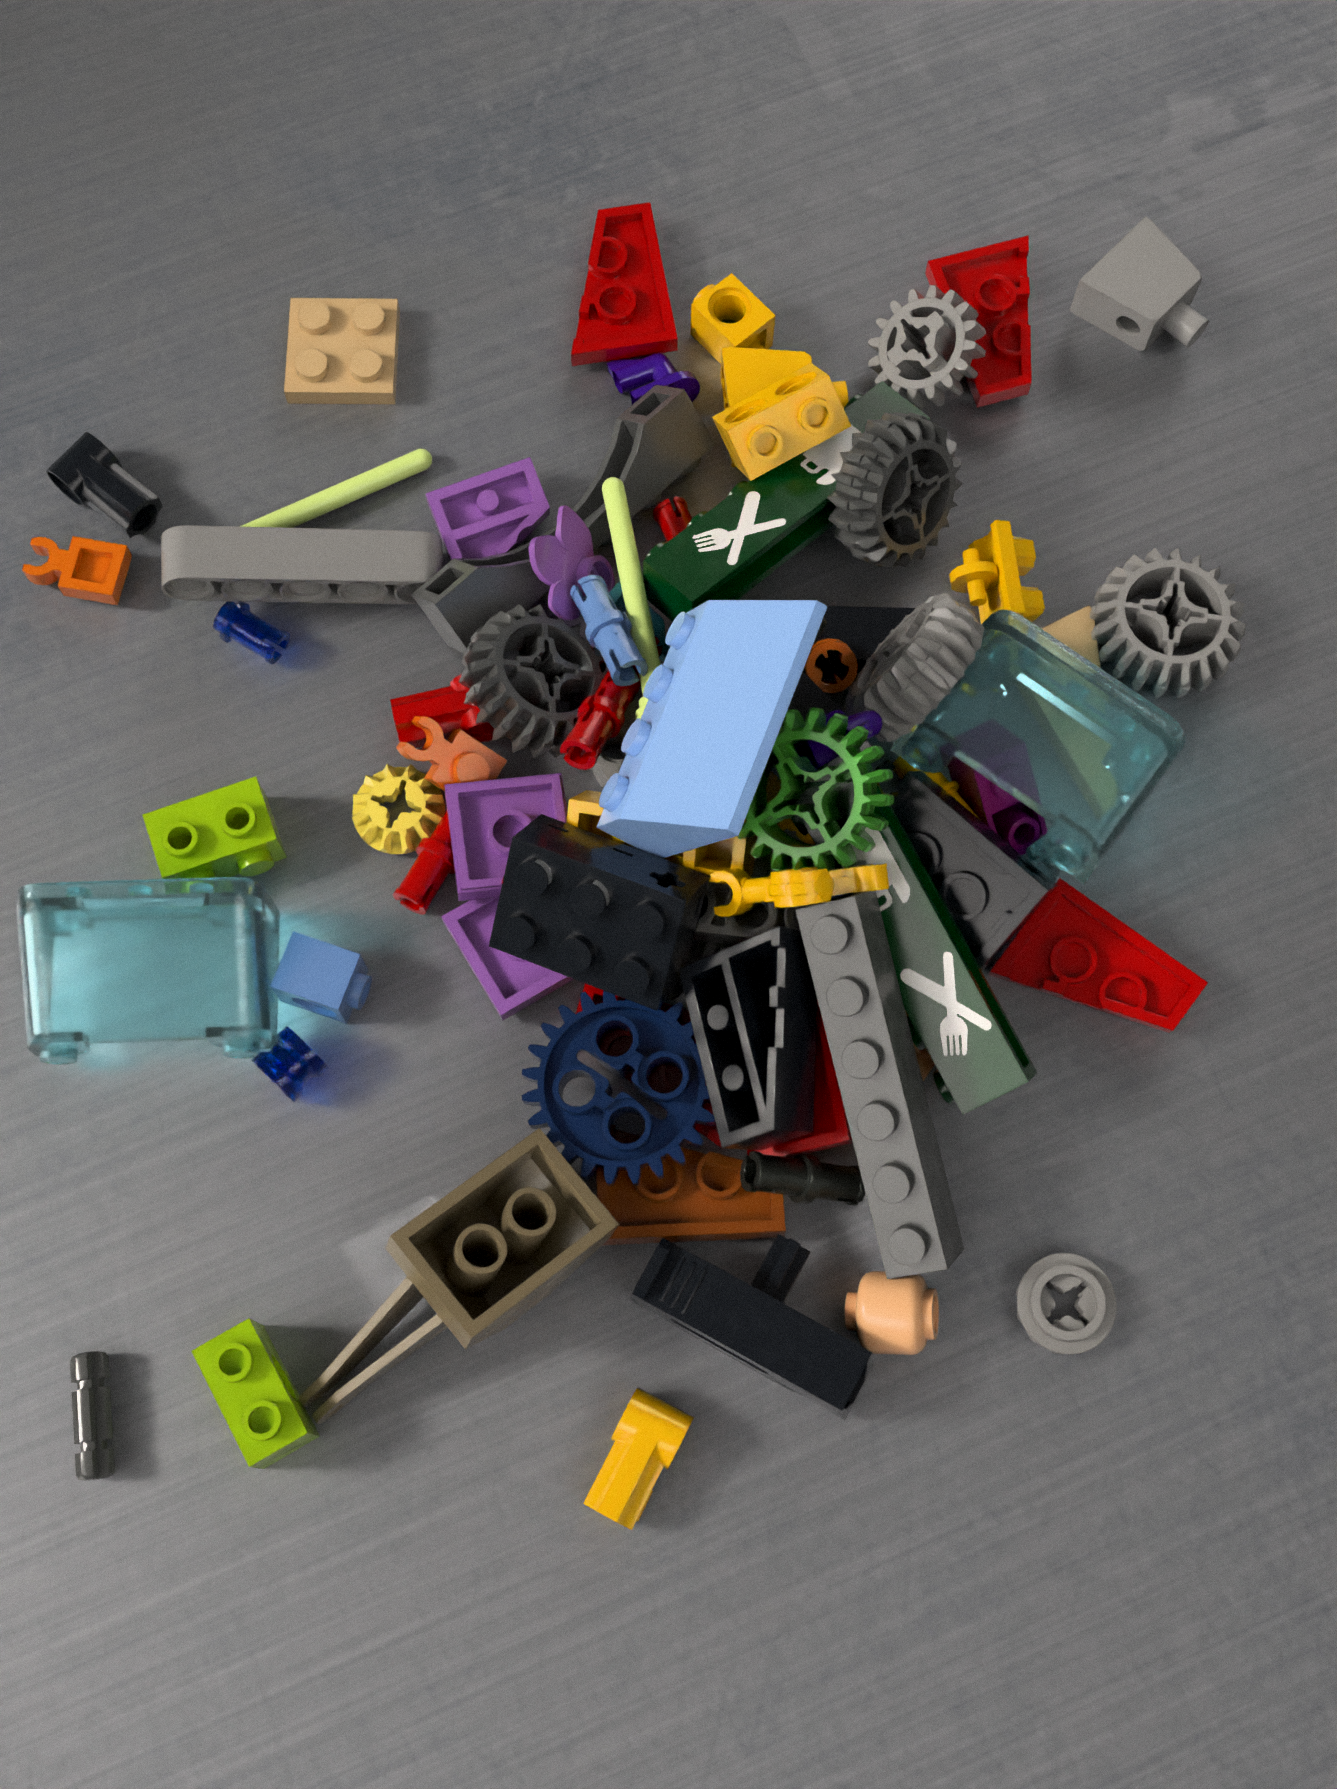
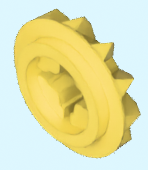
[352,764,445,855]

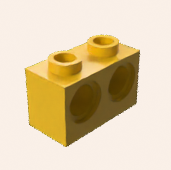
[712,363,851,481]

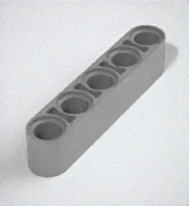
[161,525,443,604]

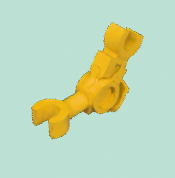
[710,863,889,917]

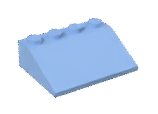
[596,600,828,858]

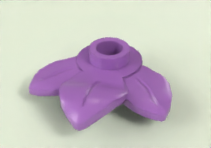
[528,505,615,620]

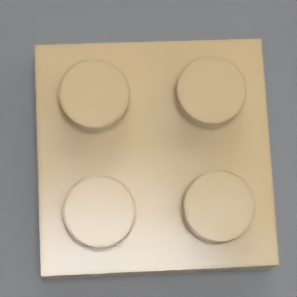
[284,298,400,404]

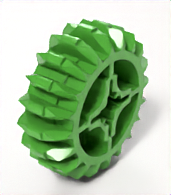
[737,708,894,871]

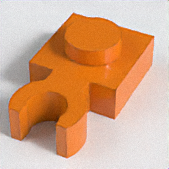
[22,536,132,605]
[396,716,507,792]

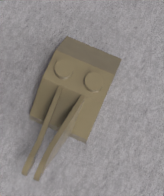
[298,1128,619,1424]

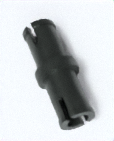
[740,1151,865,1206]

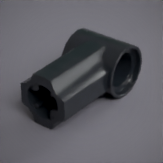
[46,432,163,538]

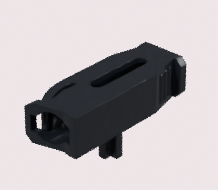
[632,1234,874,1420]

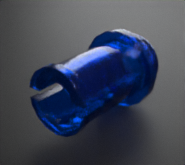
[213,601,290,665]

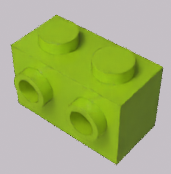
[142,776,287,896]

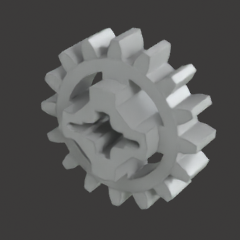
[868,285,986,410]

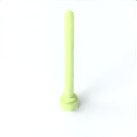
[240,449,432,528]
[602,477,661,719]

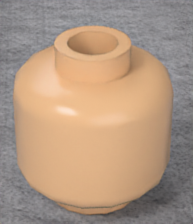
[845,1271,939,1355]

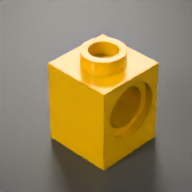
[690,273,776,364]

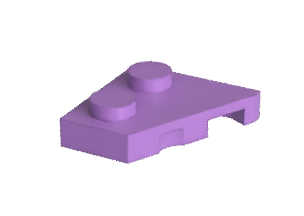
[426,457,550,561]

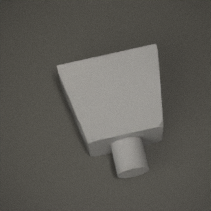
[1069,216,1209,351]

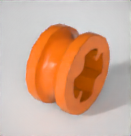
[804,638,858,693]

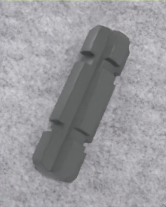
[70,1351,115,1481]

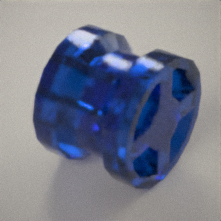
[251,1026,329,1103]

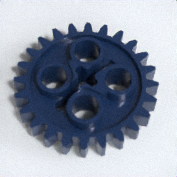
[521,991,716,1187]

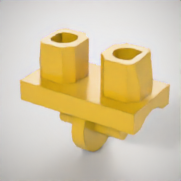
[949,520,1045,637]

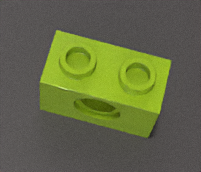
[191,1318,320,1469]

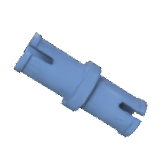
[570,575,648,686]

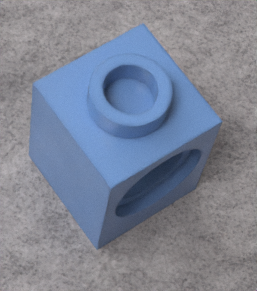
[270,931,372,1024]

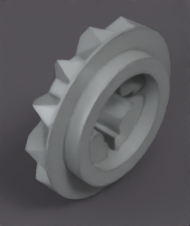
[1015,1253,1117,1355]

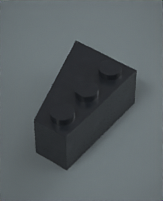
[678,926,817,1150]

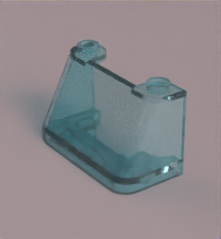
[891,609,1185,884]
[16,877,280,1065]

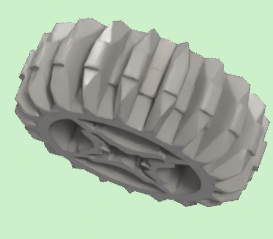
[1090,548,1246,699]
[844,593,984,742]

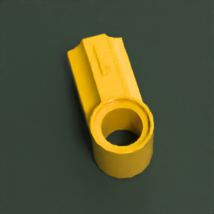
[583,1387,694,1530]

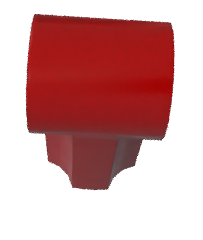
[390,674,494,748]

